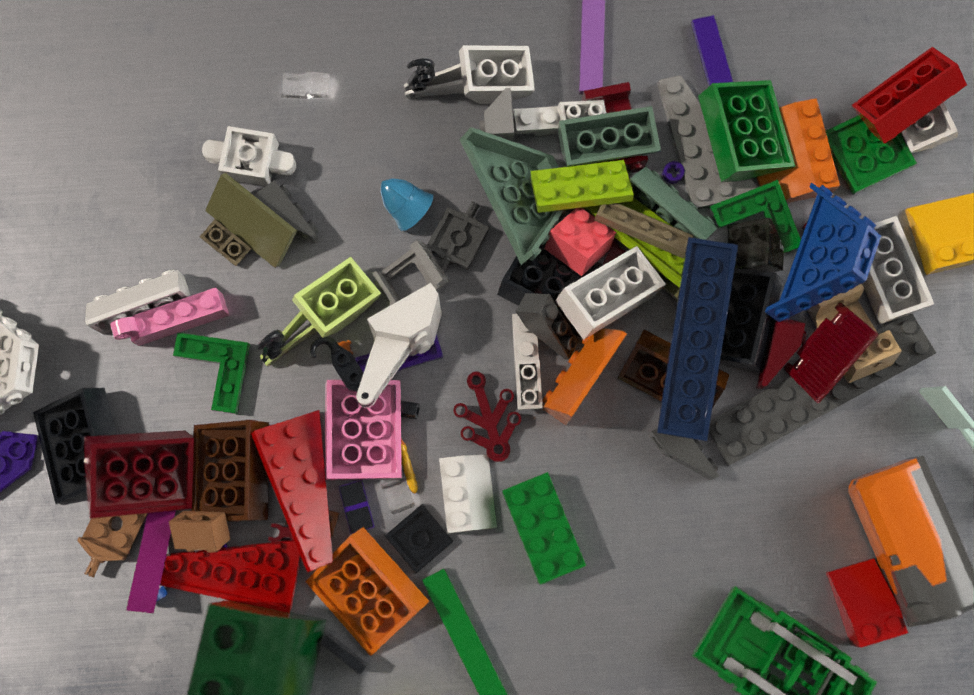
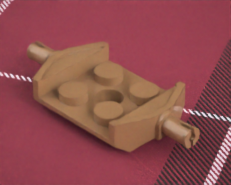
[77,513,148,577]

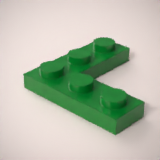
[710,180,801,255]
[173,332,250,414]

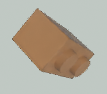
[169,511,231,553]

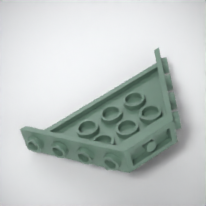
[460,127,569,265]

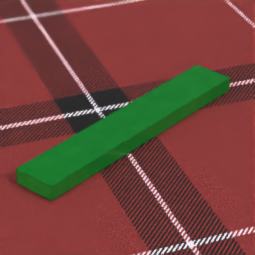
[422,569,508,695]

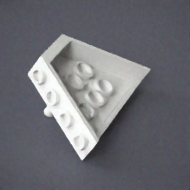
[0,310,39,415]

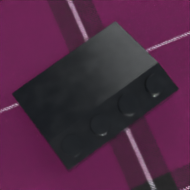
[497,243,604,338]
[719,268,783,373]
[33,388,117,505]

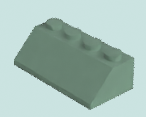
[558,106,661,167]
[630,167,717,240]

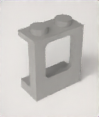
[372,240,450,306]

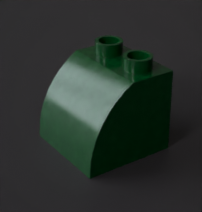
[187,600,327,695]

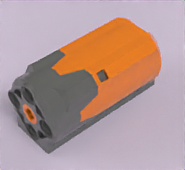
[848,455,974,627]

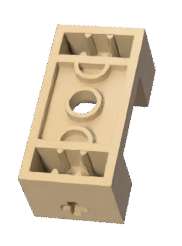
[807,284,902,384]

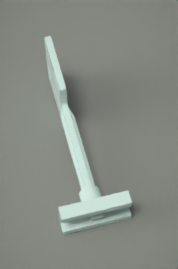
[919,386,974,450]

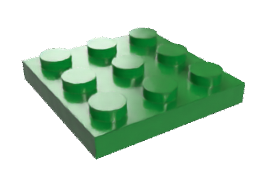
[826,115,917,195]

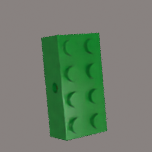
[502,472,586,585]

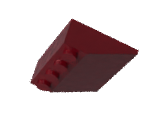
[84,430,194,519]

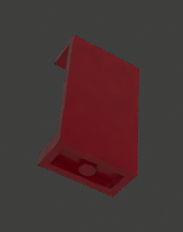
[582,82,648,173]

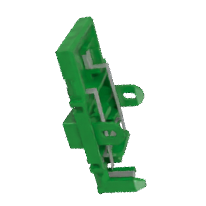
[691,586,877,695]

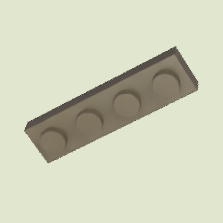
[595,203,693,258]

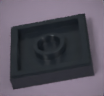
[385,504,454,574]

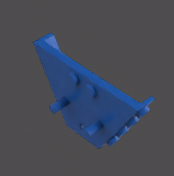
[765,183,881,322]

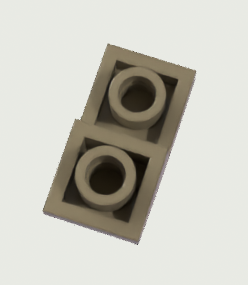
[199,219,251,266]

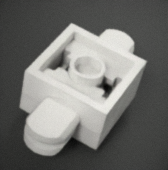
[202,126,296,186]

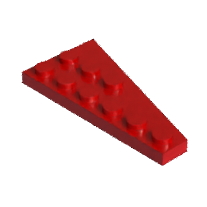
[251,410,333,573]
[160,540,301,613]

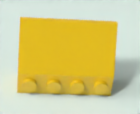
[905,193,974,275]

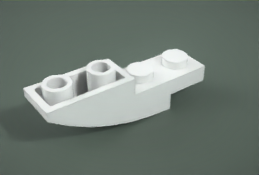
[512,100,606,137]
[512,314,542,410]

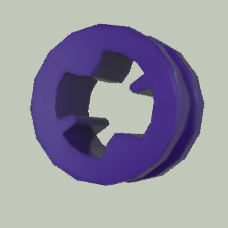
[662,161,685,184]

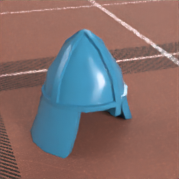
[381,178,433,231]

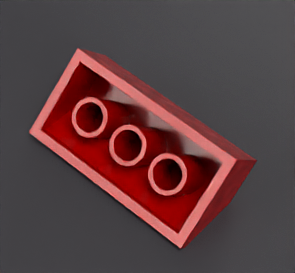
[852,47,967,144]

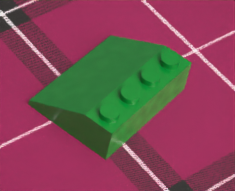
[698,80,795,183]

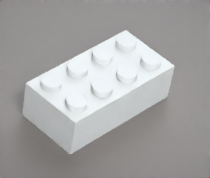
[862,216,934,325]
[555,246,666,340]

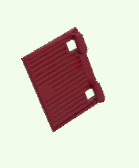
[784,302,879,404]

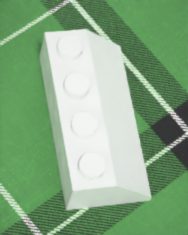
[85,270,191,335]

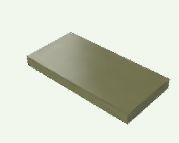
[205,173,297,268]

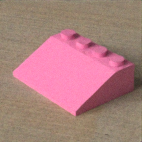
[325,380,402,481]

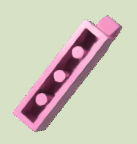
[110,288,230,346]

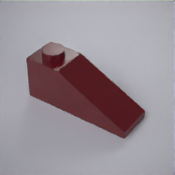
[756,319,807,390]

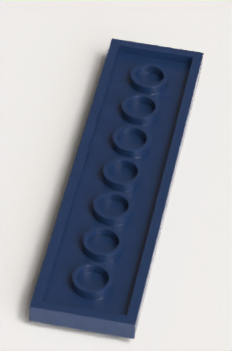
[656,237,738,441]

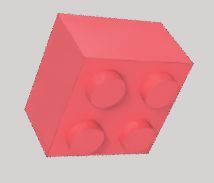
[545,207,616,276]

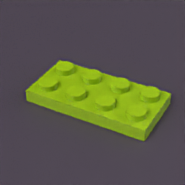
[530,160,634,213]

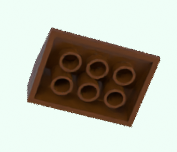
[191,420,269,522]

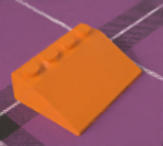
[756,98,840,203]
[542,328,627,425]
[305,527,429,657]

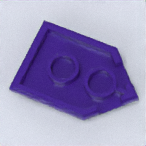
[0,431,38,493]

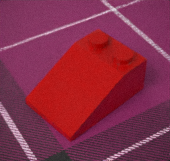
[826,558,908,648]

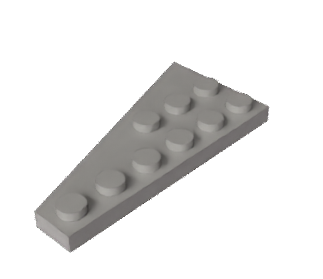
[657,75,757,210]

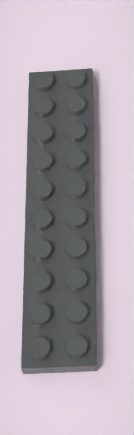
[709,314,936,466]

